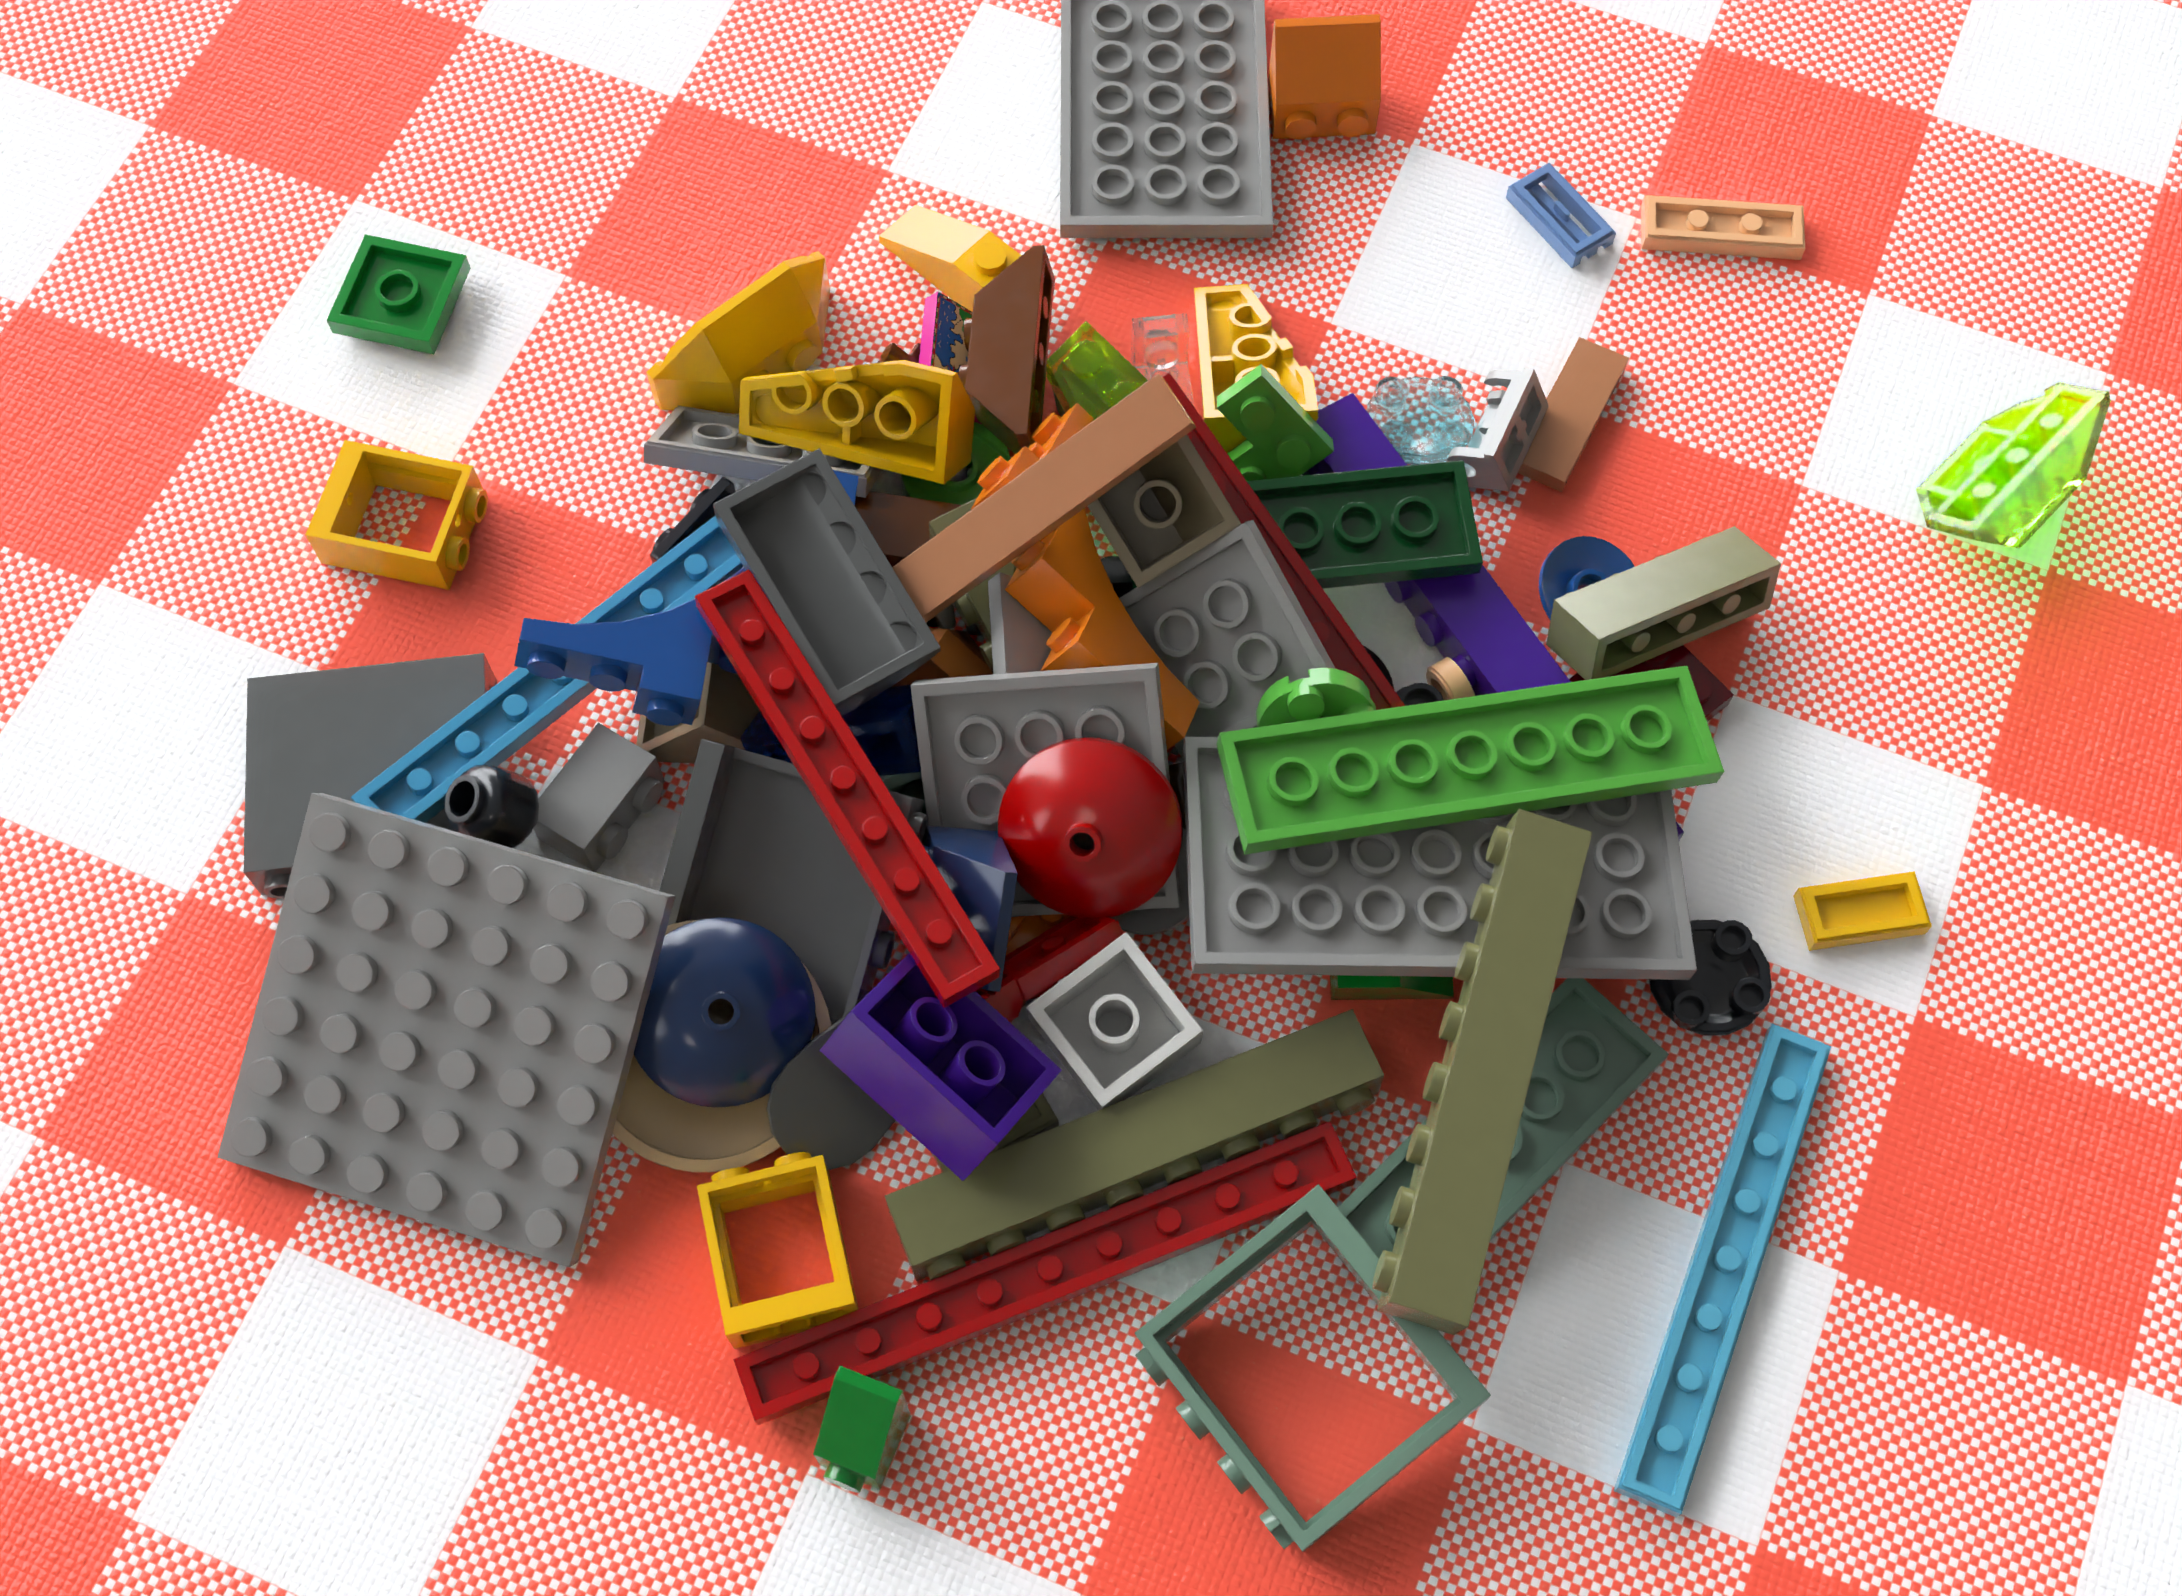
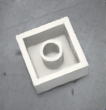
[1026,932,1203,1110]

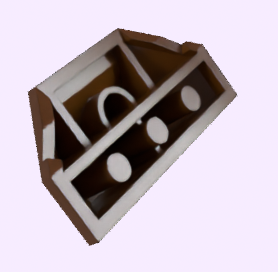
[959,245,1055,454]

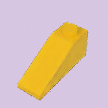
[879,205,1021,312]

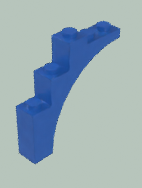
[514,470,859,726]

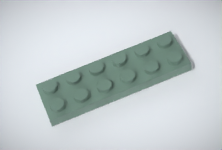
[1338,978,1669,1258]

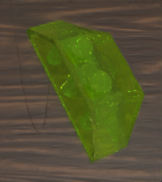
[1916,382,2111,548]

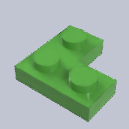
[1217,364,1334,481]

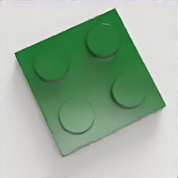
[326,234,471,355]

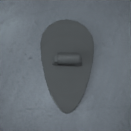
[767,1016,896,1170]

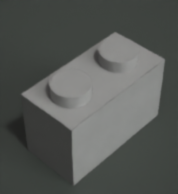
[533,723,665,872]

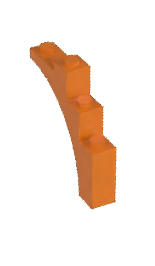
[971,403,1200,750]

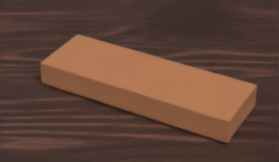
[1518,337,1629,492]

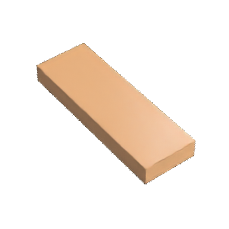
[1641,195,1805,260]

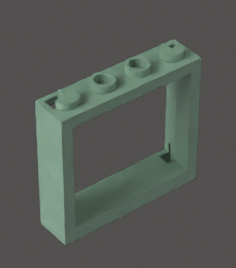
[1134,1184,1491,1552]

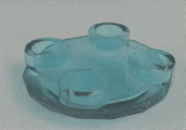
[1367,376,1475,465]

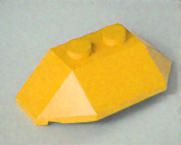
[646,251,830,414]

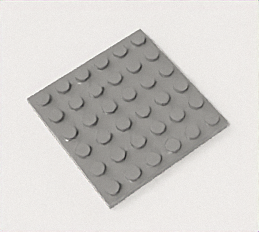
[217,793,675,1267]

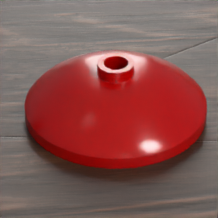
[998,737,1183,919]

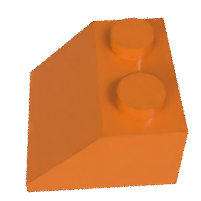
[1268,14,1381,140]

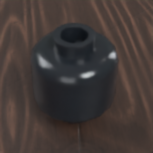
[444,765,539,848]

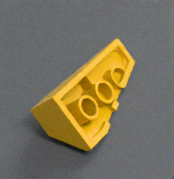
[1194,284,1318,453]
[739,360,975,484]

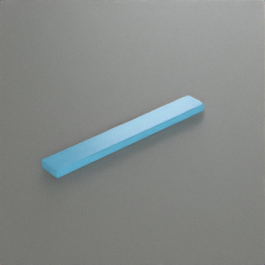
[1613,1023,1832,1518]

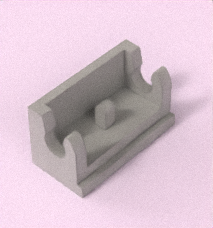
[1447,368,1549,492]

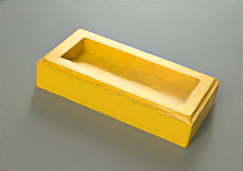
[1793,871,1932,951]

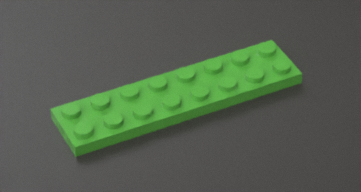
[1216,666,1725,855]

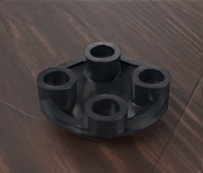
[1649,920,1772,1036]

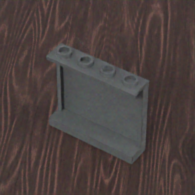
[243,653,497,899]
[659,739,928,1026]

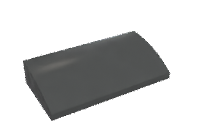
[713,448,941,716]

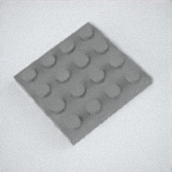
[911,663,1182,917]

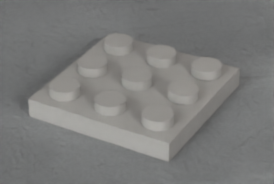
[1119,520,1336,760]

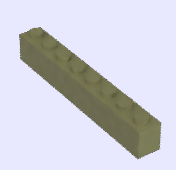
[1372,809,1592,1335]
[885,1009,1384,1281]

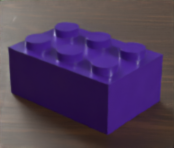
[819,953,1062,1181]

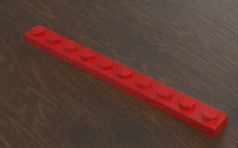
[733,1121,1357,1425]

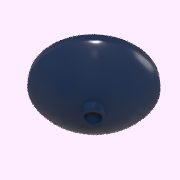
[633,918,816,1108]

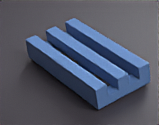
[1506,162,1616,268]

